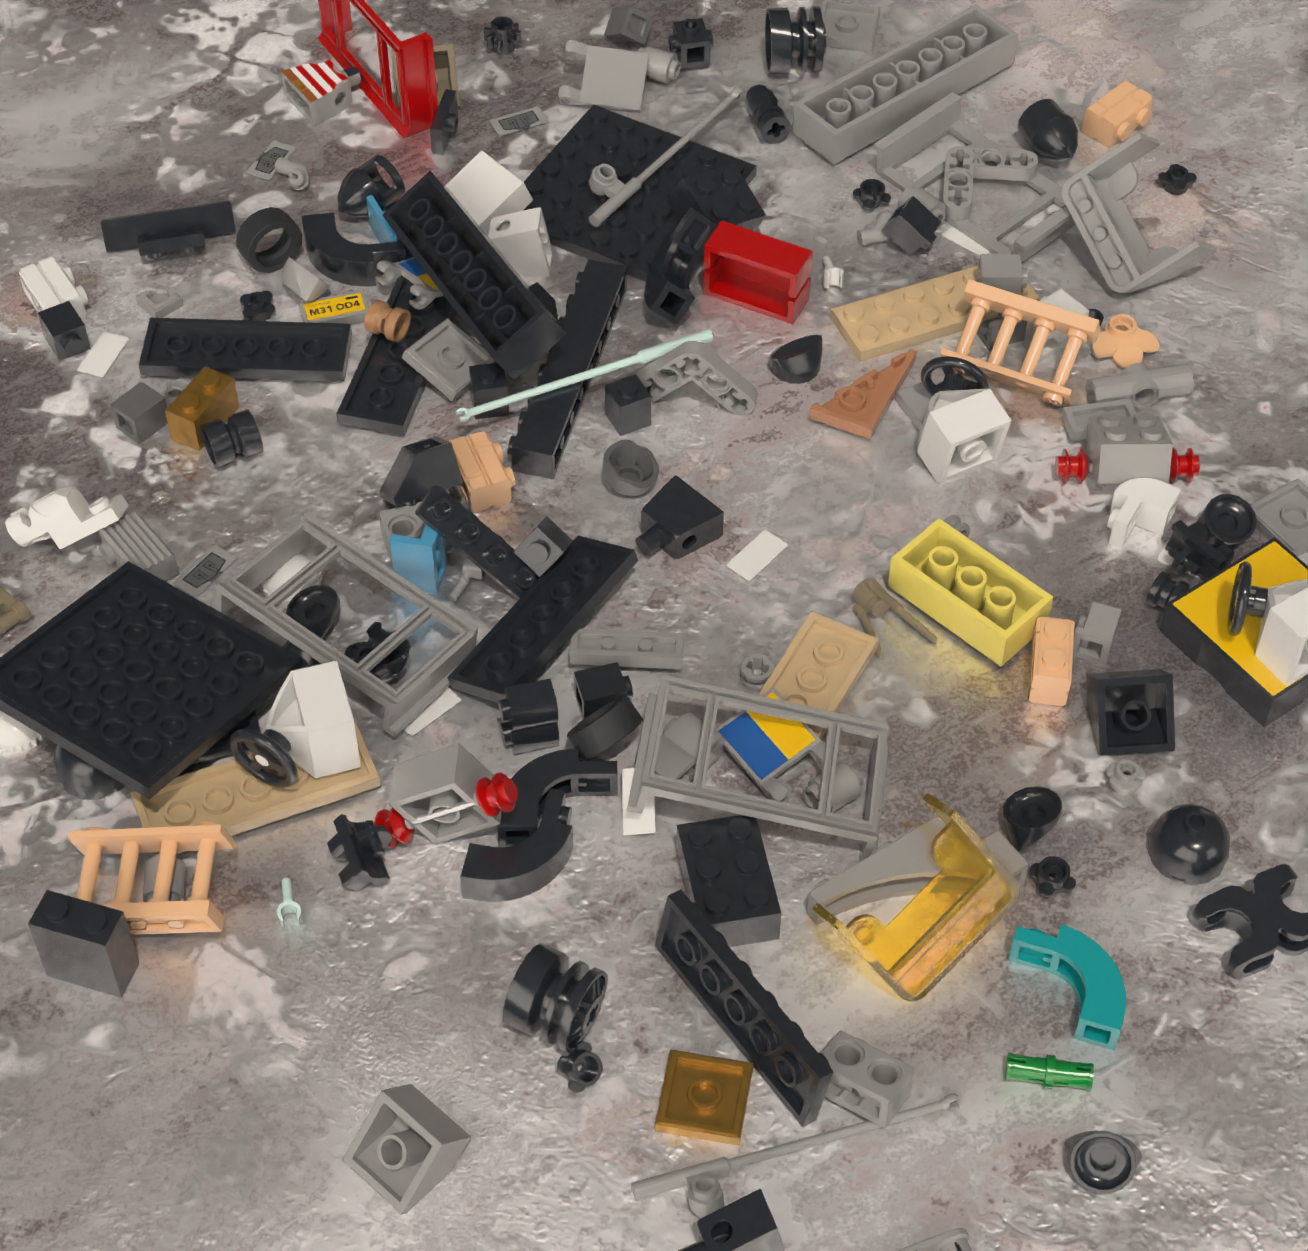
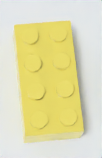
[888,518,1054,667]

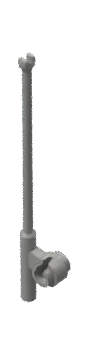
[589,87,742,227]
[631,1093,960,1219]

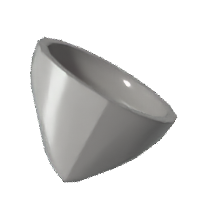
[282,257,330,302]

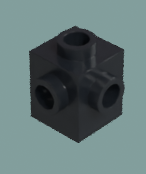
[668,18,713,69]

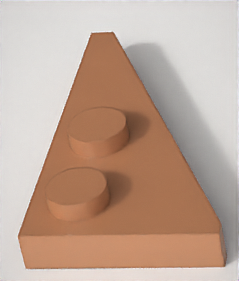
[809,349,917,439]

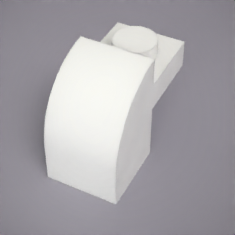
[1107,478,1182,549]

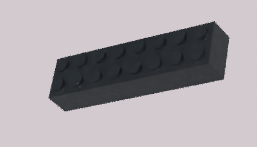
[382,171,567,380]

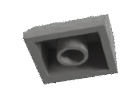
[342,1084,471,1214]

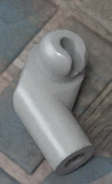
[275,157,310,190]
[857,210,893,246]

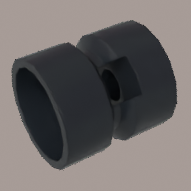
[200,409,263,468]

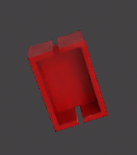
[703,220,813,325]

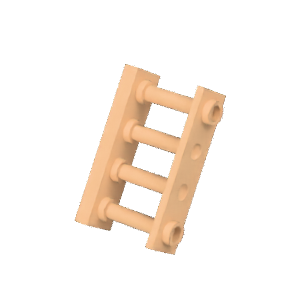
[940,279,1100,406]
[68,821,235,935]

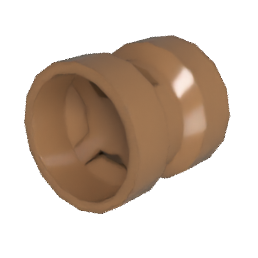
[364,299,411,342]

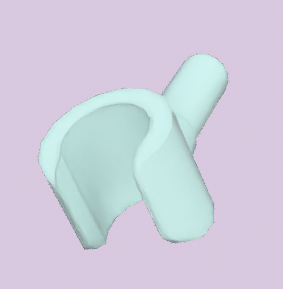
[277,878,303,928]

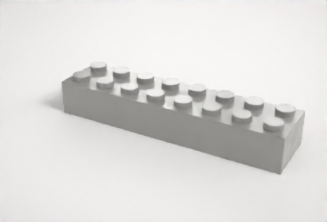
[792,4,1018,164]

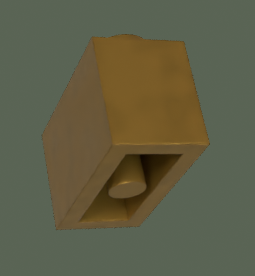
[165,366,239,451]

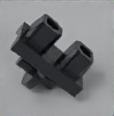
[1165,520,1235,581]
[327,814,392,891]

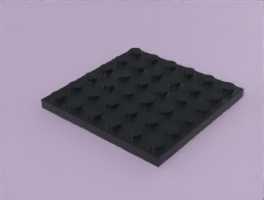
[523,104,757,282]
[0,561,303,800]

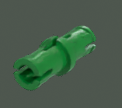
[1005,1053,1094,1091]

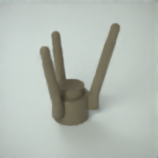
[853,578,937,659]

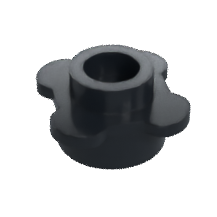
[1158,164,1197,195]
[853,179,891,210]
[240,291,276,321]
[1029,856,1076,897]
[557,1041,603,1093]

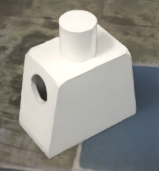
[488,207,553,277]

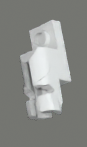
[5,486,129,549]

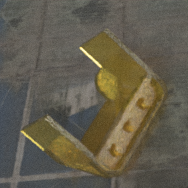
[812,793,1020,1001]

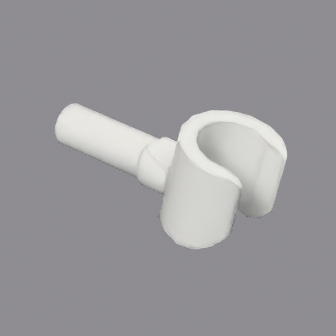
[822,256,844,288]

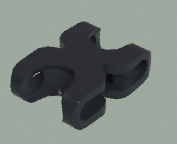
[1192,864,1308,979]

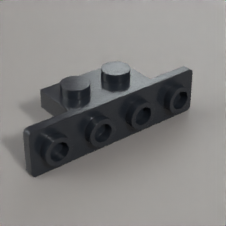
[101,200,236,259]
[415,485,539,600]

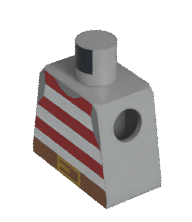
[281,59,361,127]

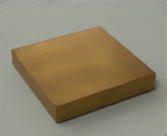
[655,1049,754,1146]

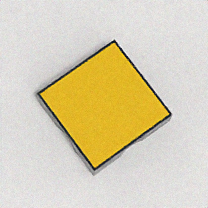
[1160,537,1308,727]

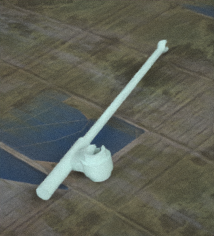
[456,329,714,422]

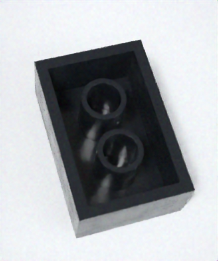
[676,815,781,947]

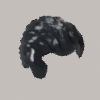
[344,622,411,682]

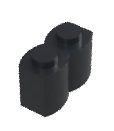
[498,679,559,755]

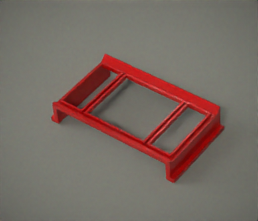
[318,0,438,139]

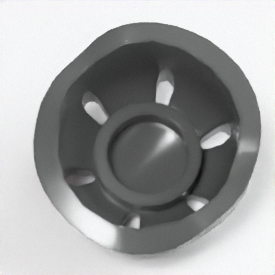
[602,439,659,496]

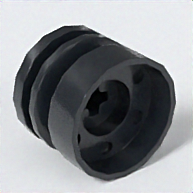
[765,6,826,74]
[503,943,608,1053]

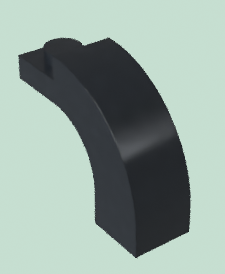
[644,206,719,326]
[302,212,407,287]
[497,748,618,847]
[460,788,573,902]

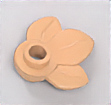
[1092,314,1160,369]

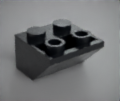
[379,436,464,507]

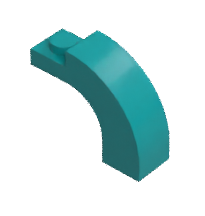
[1008,924,1126,1051]

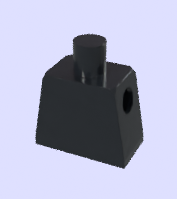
[635,475,724,559]
[678,1189,785,1251]

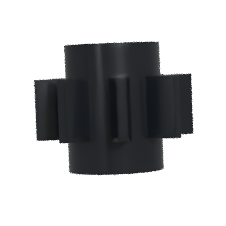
[484,16,522,55]

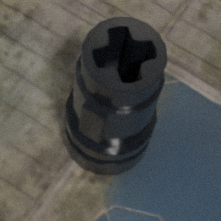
[746,84,791,143]

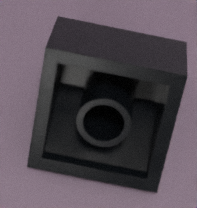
[1086,669,1175,756]

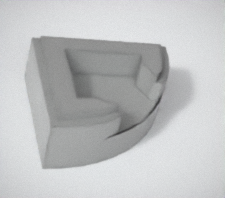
[135,290,184,318]

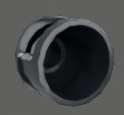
[1017,99,1078,161]
[337,154,405,217]

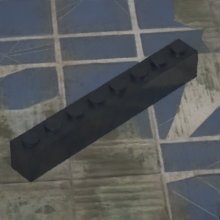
[507,259,627,479]

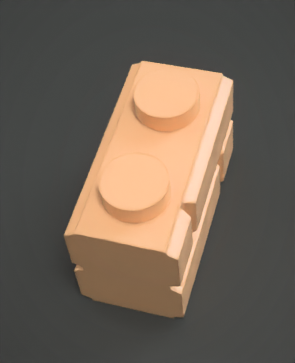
[1082,80,1153,148]
[449,431,516,513]
[1028,616,1075,706]

